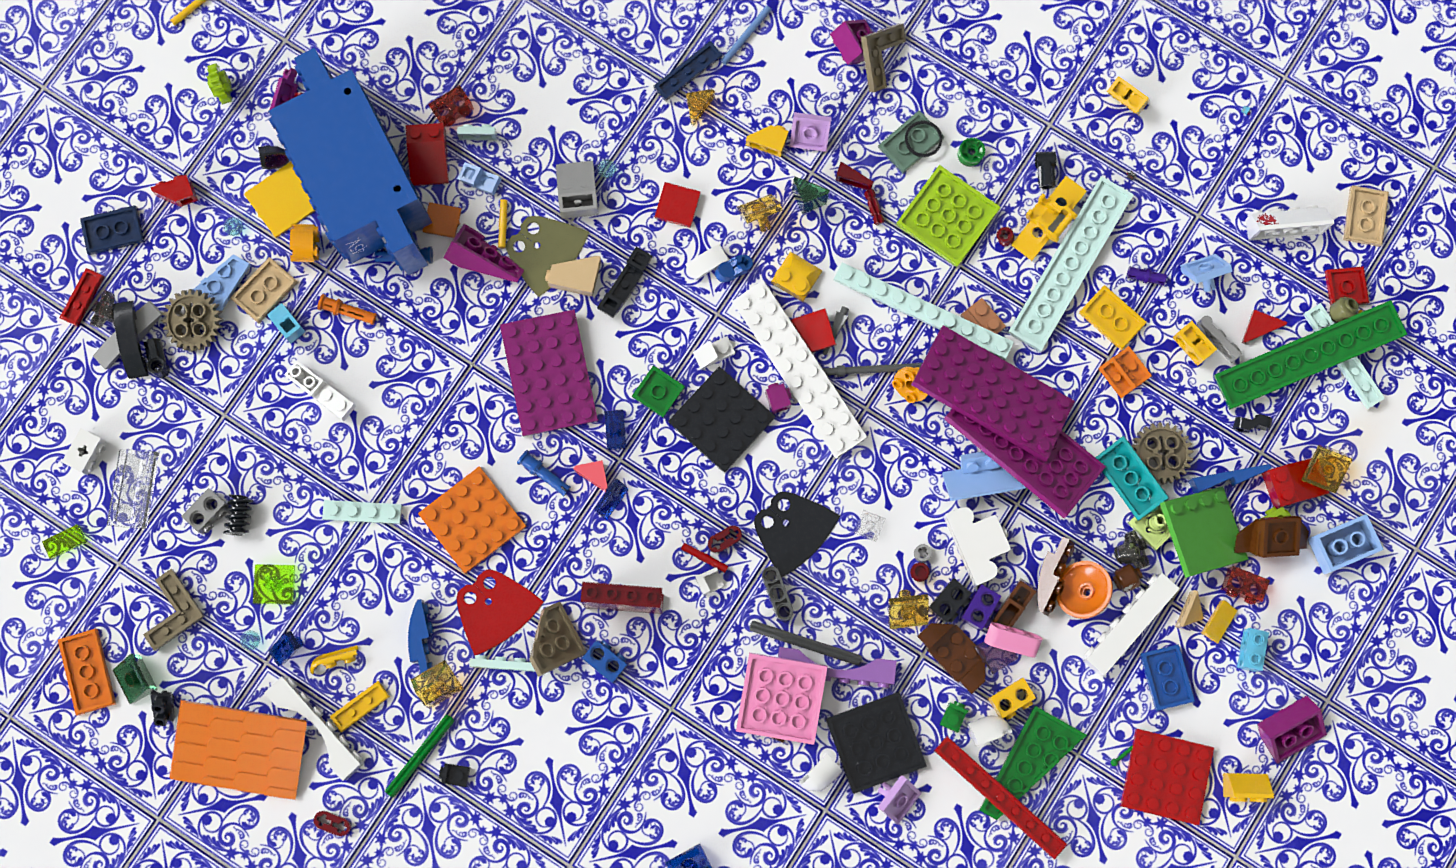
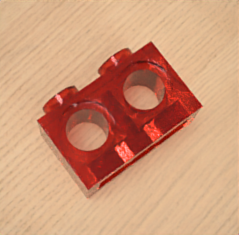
[428,85,474,127]
[1221,566,1270,605]

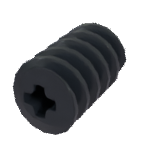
[223,494,253,536]

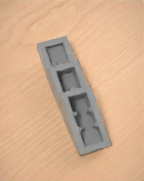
[93,301,163,369]

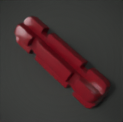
[864,189,885,225]

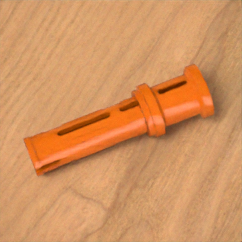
[317,294,377,325]

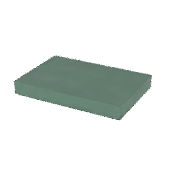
[878,110,944,174]

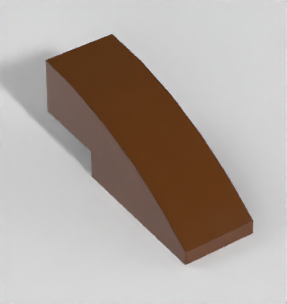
[987,578,1037,629]

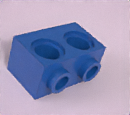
[582,640,628,684]

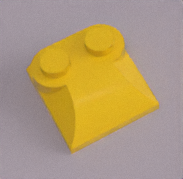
[771,251,823,302]

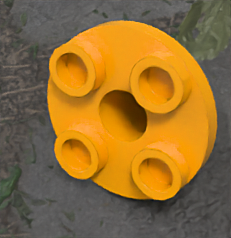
[892,367,928,403]

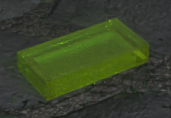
[42,524,87,559]

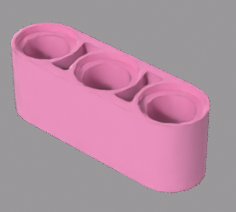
[984,622,1043,657]

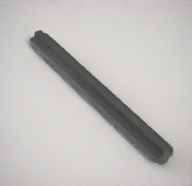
[750,621,862,666]

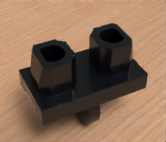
[150,690,175,726]

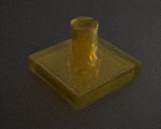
[737,194,783,232]
[888,590,929,629]

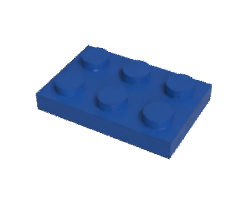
[1140,644,1195,711]

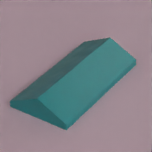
[1095,436,1169,521]

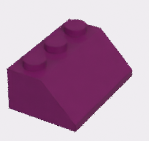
[1257,696,1327,763]

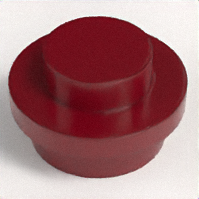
[910,562,930,582]

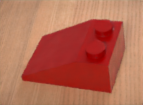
[406,123,449,186]
[1262,457,1329,509]

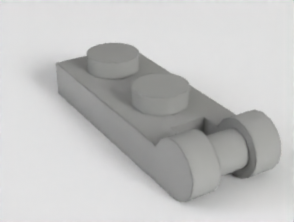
[1196,316,1242,363]

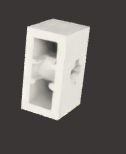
[62,428,107,475]

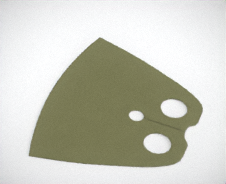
[506,216,589,297]

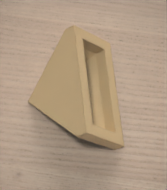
[1175,590,1204,628]

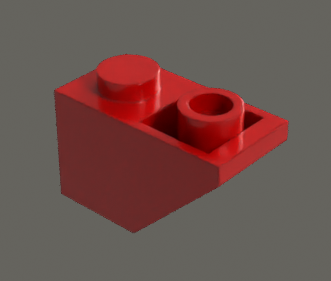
[150,175,198,207]

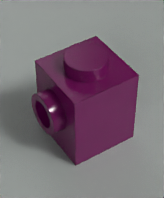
[765,383,792,414]

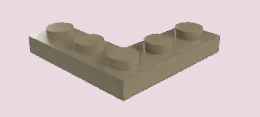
[861,23,906,92]
[143,569,205,651]

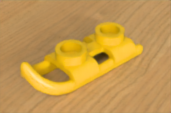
[310,645,358,674]

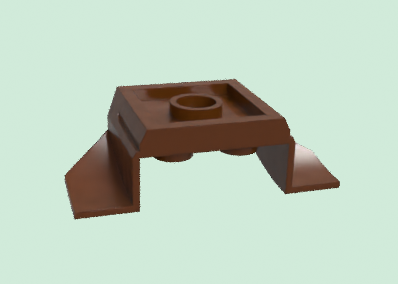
[1234,516,1309,558]
[917,623,985,694]

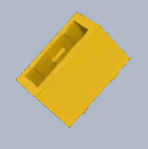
[1223,773,1274,802]

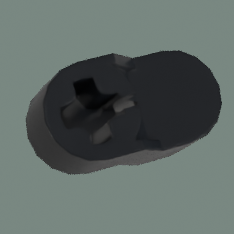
[1232,414,1273,433]

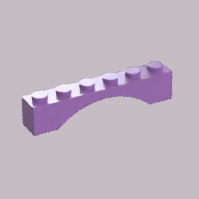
[778,647,897,688]

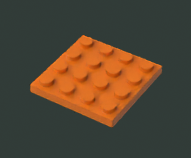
[418,466,527,574]

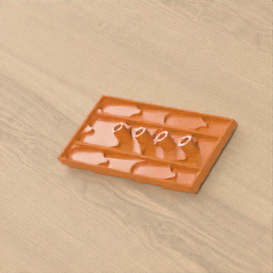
[169,699,307,800]

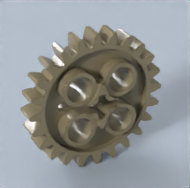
[162,289,224,351]
[1132,422,1194,485]

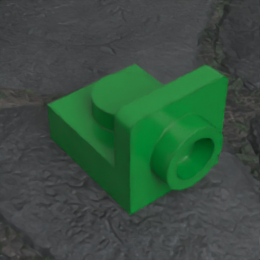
[939,701,968,733]

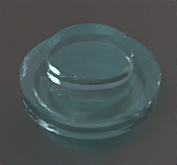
[597,159,616,178]
[224,217,243,236]
[240,630,260,650]

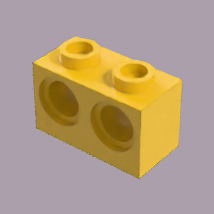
[1107,76,1150,115]
[1172,321,1217,366]
[988,677,1036,720]

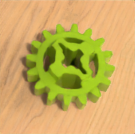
[206,63,233,105]

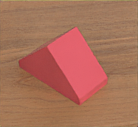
[573,460,608,493]

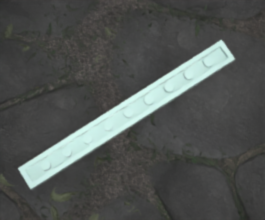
[834,262,1014,360]

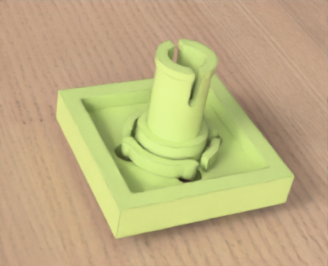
[1128,506,1171,551]

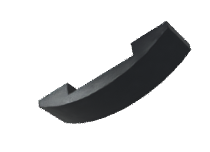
[597,247,652,318]
[113,301,149,379]

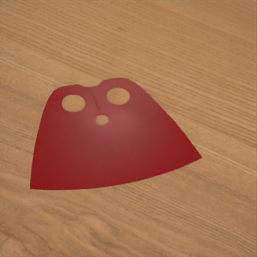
[457,569,544,655]

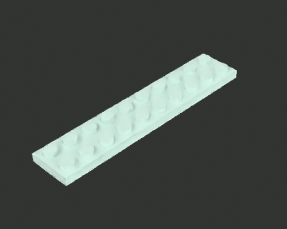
[1008,176,1134,352]

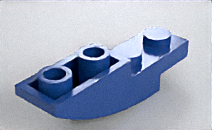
[408,599,434,680]

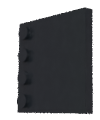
[825,692,927,794]

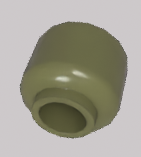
[1329,296,1359,323]

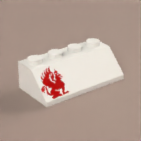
[1246,205,1334,241]

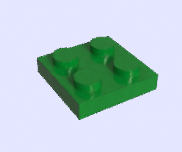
[632,365,685,418]

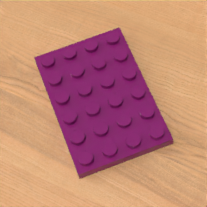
[500,309,598,437]

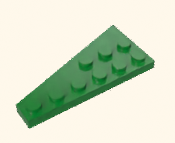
[979,706,1087,820]

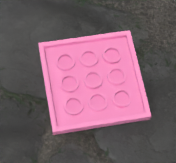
[736,652,827,745]

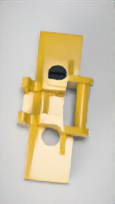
[1011,176,1087,261]

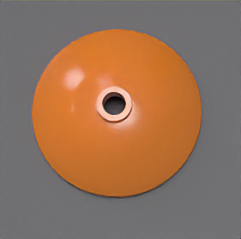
[1057,561,1113,619]

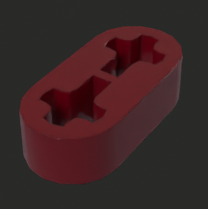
[708,526,742,553]
[313,811,352,836]

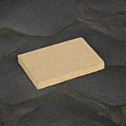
[1343,185,1389,247]
[230,257,298,324]

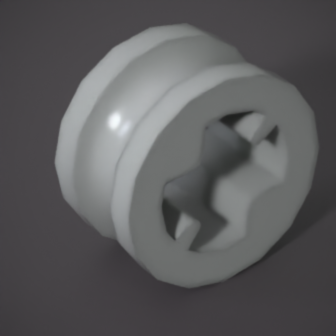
[914,544,932,562]

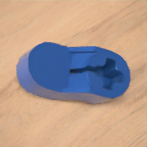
[715,255,753,282]

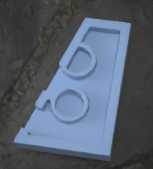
[194,254,251,311]

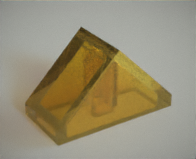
[686,89,715,126]

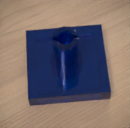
[665,844,712,868]

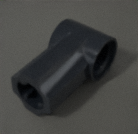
[1035,151,1056,189]
[143,338,170,378]

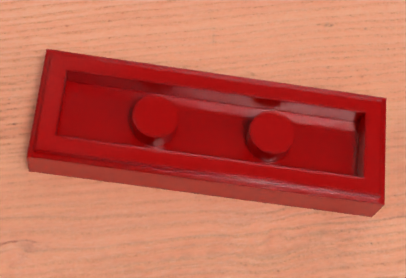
[59,268,105,327]

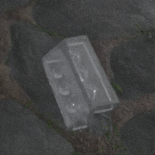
[107,449,159,529]

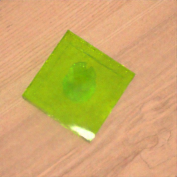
[253,564,295,605]

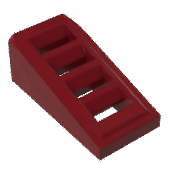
[835,162,873,190]

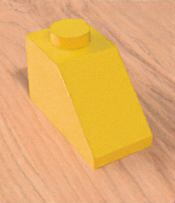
[746,125,789,157]

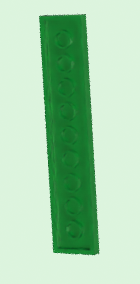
[1214,300,1408,410]

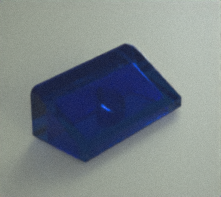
[594,479,628,520]

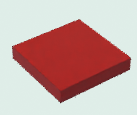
[655,182,701,228]
[1325,266,1370,306]
[790,308,837,353]

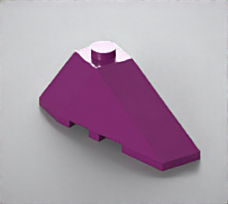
[443,224,524,282]

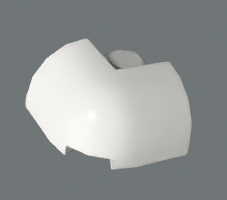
[968,715,1013,746]
[798,754,843,792]

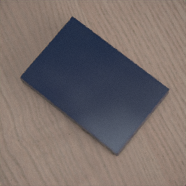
[80,205,145,255]

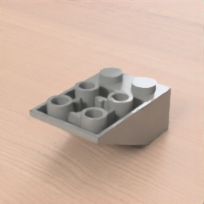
[556,161,599,219]

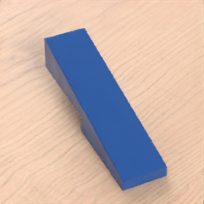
[1188,464,1272,494]

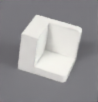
[695,567,724,596]

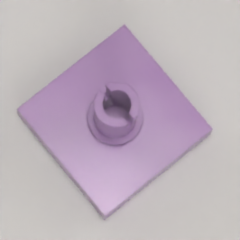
[789,112,831,152]
[878,775,921,824]

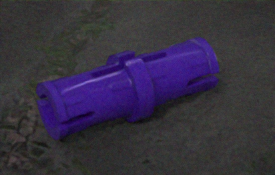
[1126,266,1167,286]

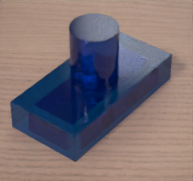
[604,410,627,450]
[268,631,303,667]

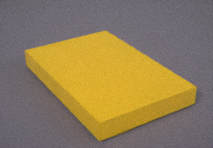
[1079,285,1147,350]

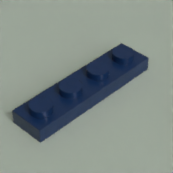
[653,41,722,102]

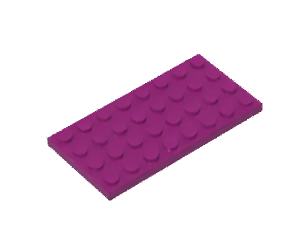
[911,325,1075,462]
[944,409,1106,519]

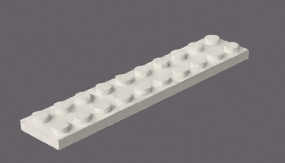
[732,280,868,459]

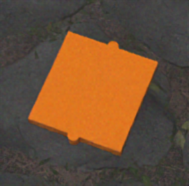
[423,202,462,238]

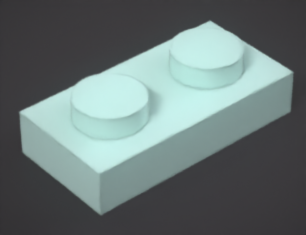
[457,124,497,140]

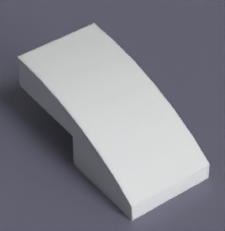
[685,244,729,280]

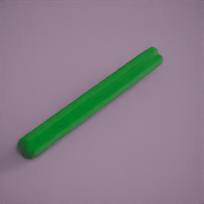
[385,715,454,797]

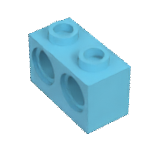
[1237,628,1269,672]

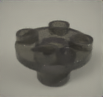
[90,290,115,328]
[1114,530,1149,569]

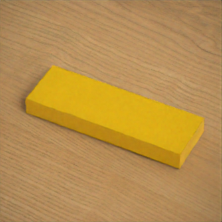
[330,681,390,733]

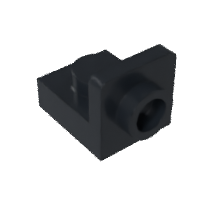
[439,763,471,787]

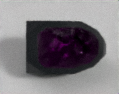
[258,145,289,169]

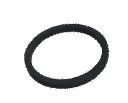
[905,121,942,157]

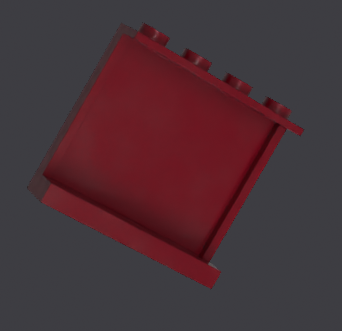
[580,582,664,614]

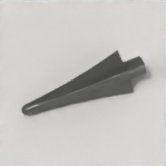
[823,306,849,355]

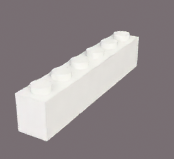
[1083,573,1180,677]

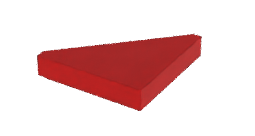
[1242,310,1287,344]

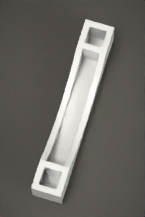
[264,677,364,781]

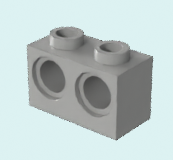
[181,488,229,534]

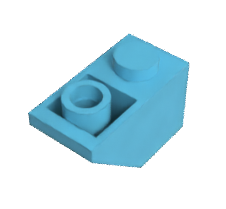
[267,303,306,343]

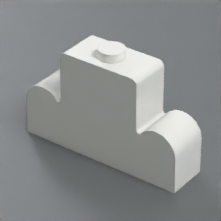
[943,507,1011,587]

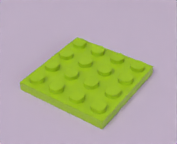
[896,165,1001,267]

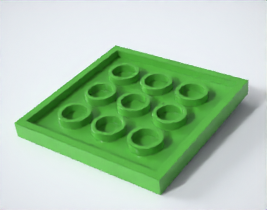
[1160,486,1248,578]

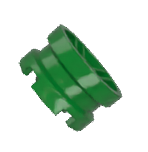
[957,137,985,167]

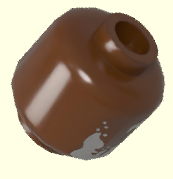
[1112,564,1143,593]

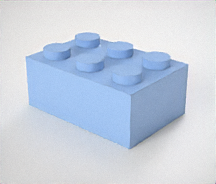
[1308,514,1384,574]

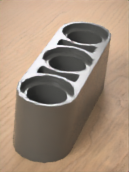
[762,566,793,622]

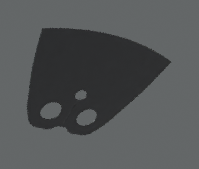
[754,492,840,578]

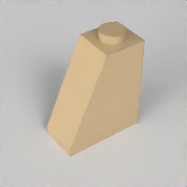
[545,256,601,297]

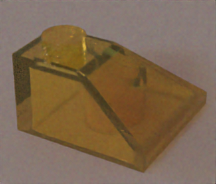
[1301,445,1353,494]
[411,660,464,709]

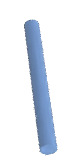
[721,5,771,65]

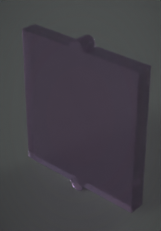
[974,642,1018,674]

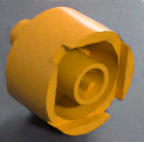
[290,224,320,263]

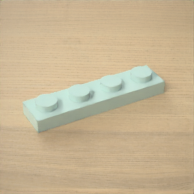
[322,500,402,524]
[469,655,549,673]

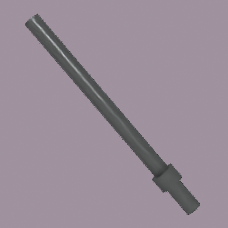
[823,363,922,377]

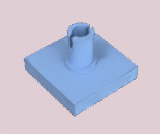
[1180,254,1232,292]

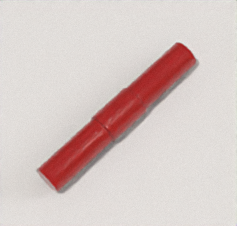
[681,543,729,573]

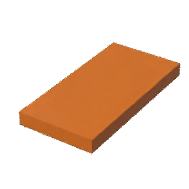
[58,628,116,716]

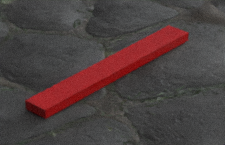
[934,736,1068,860]

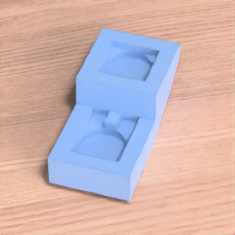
[457,162,502,195]

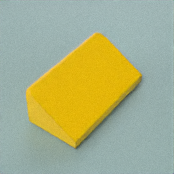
[1201,600,1237,644]

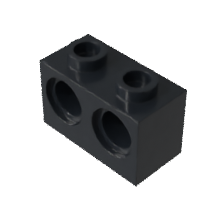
[927,578,972,624]

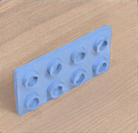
[942,451,1026,501]

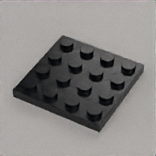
[668,366,776,473]

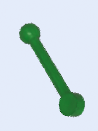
[1111,745,1133,766]

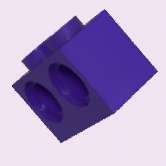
[960,584,1002,631]

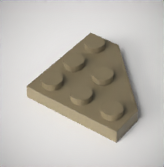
[529,601,587,677]

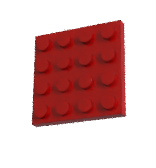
[1120,729,1214,825]

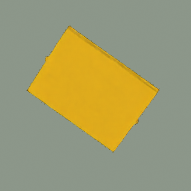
[244,161,316,238]

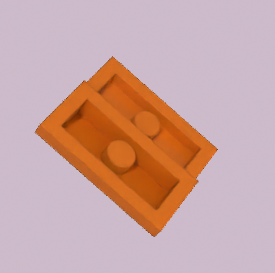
[1098,346,1152,398]

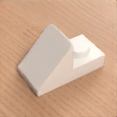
[693,336,735,370]

